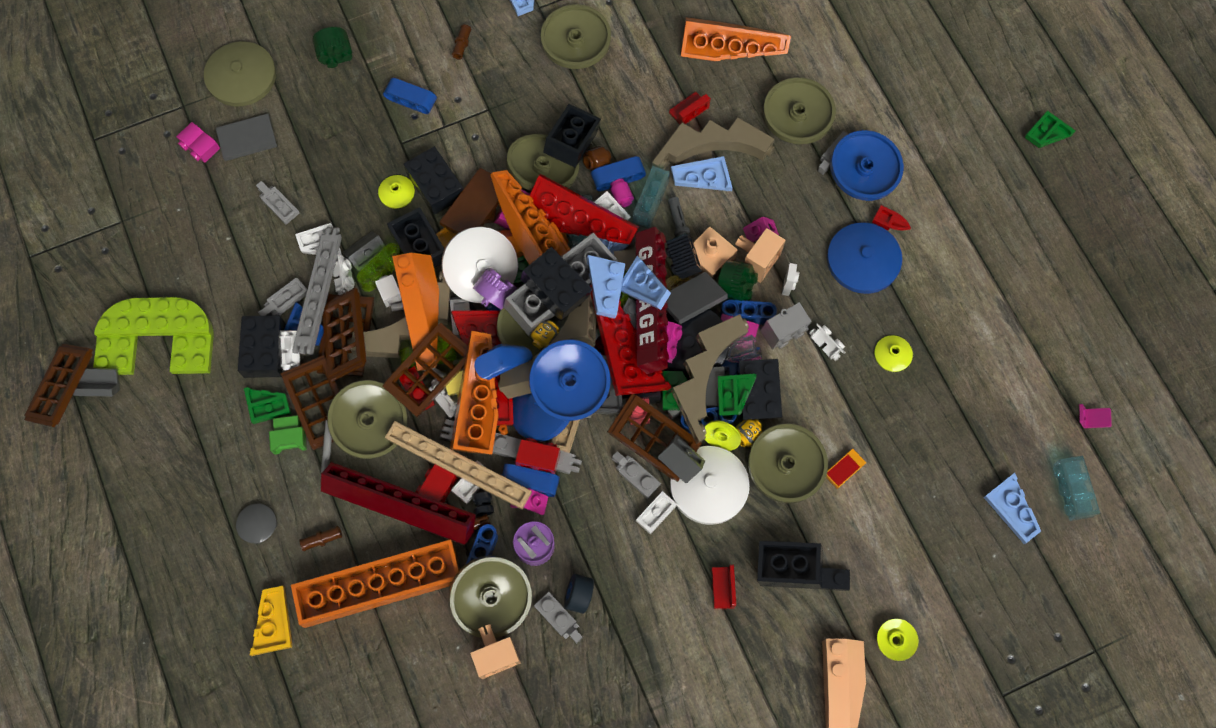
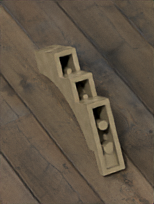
[652,118,775,175]
[348,271,451,358]
[498,294,596,399]
[671,314,749,444]

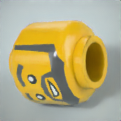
[531,320,560,350]
[735,419,763,447]

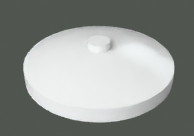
[442,227,518,303]
[670,446,749,525]

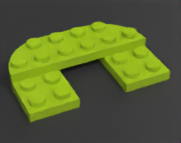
[93,297,214,375]

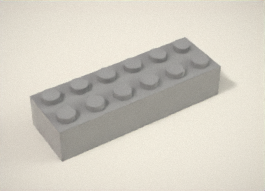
[503,233,618,336]

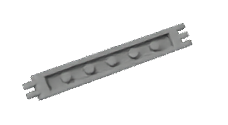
[292,227,342,354]
[439,419,582,474]

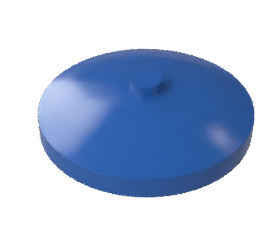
[830,130,904,201]
[827,223,902,294]
[529,340,610,421]
[513,393,570,442]

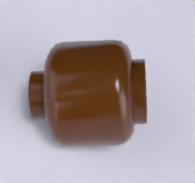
[583,146,611,171]

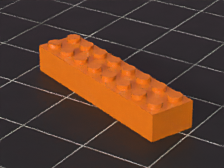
[291,539,460,628]

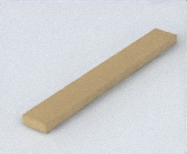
[385,421,532,510]

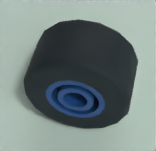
[564,574,594,614]

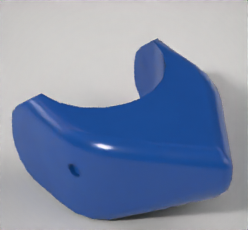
[474,344,533,380]

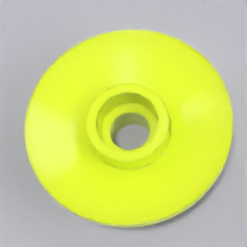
[378,175,415,209]
[874,335,913,372]
[705,421,741,451]
[877,619,919,661]

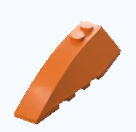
[681,17,791,61]
[491,170,571,265]
[392,253,439,371]
[450,331,498,455]

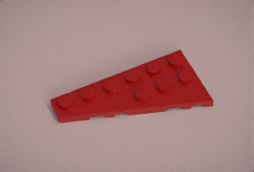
[530,174,639,245]
[590,284,672,396]
[451,311,513,426]

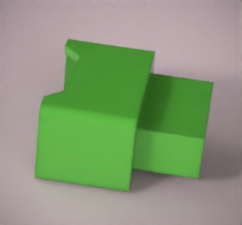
[269,415,307,455]

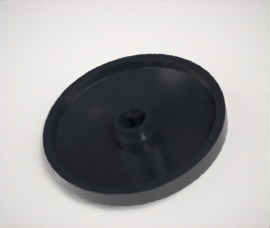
[664,309,729,381]

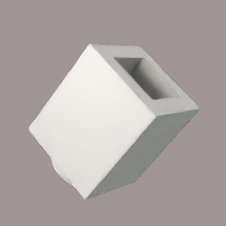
[375,274,402,308]

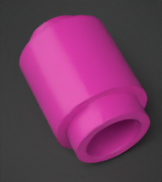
[611,179,634,207]

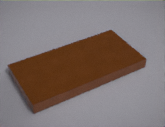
[439,168,499,234]

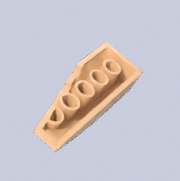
[822,639,866,728]

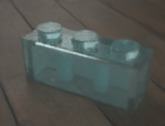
[633,166,670,228]
[1053,456,1100,521]

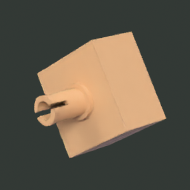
[693,227,738,280]
[735,228,786,283]
[470,624,521,679]

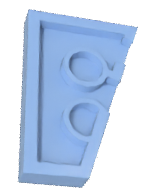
[671,156,733,191]
[586,255,625,319]
[621,256,671,310]
[983,473,1041,544]

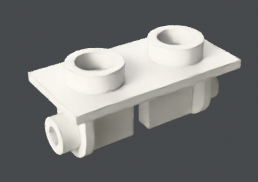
[333,254,355,295]
[809,324,846,361]
[279,330,300,370]
[428,379,458,418]

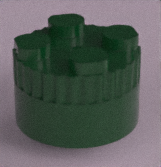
[312,27,352,68]
[718,260,758,301]

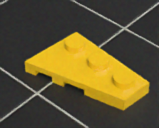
[250,586,293,656]

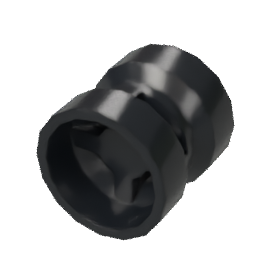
[472,492,495,516]

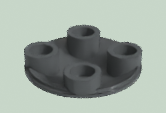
[236,504,278,544]

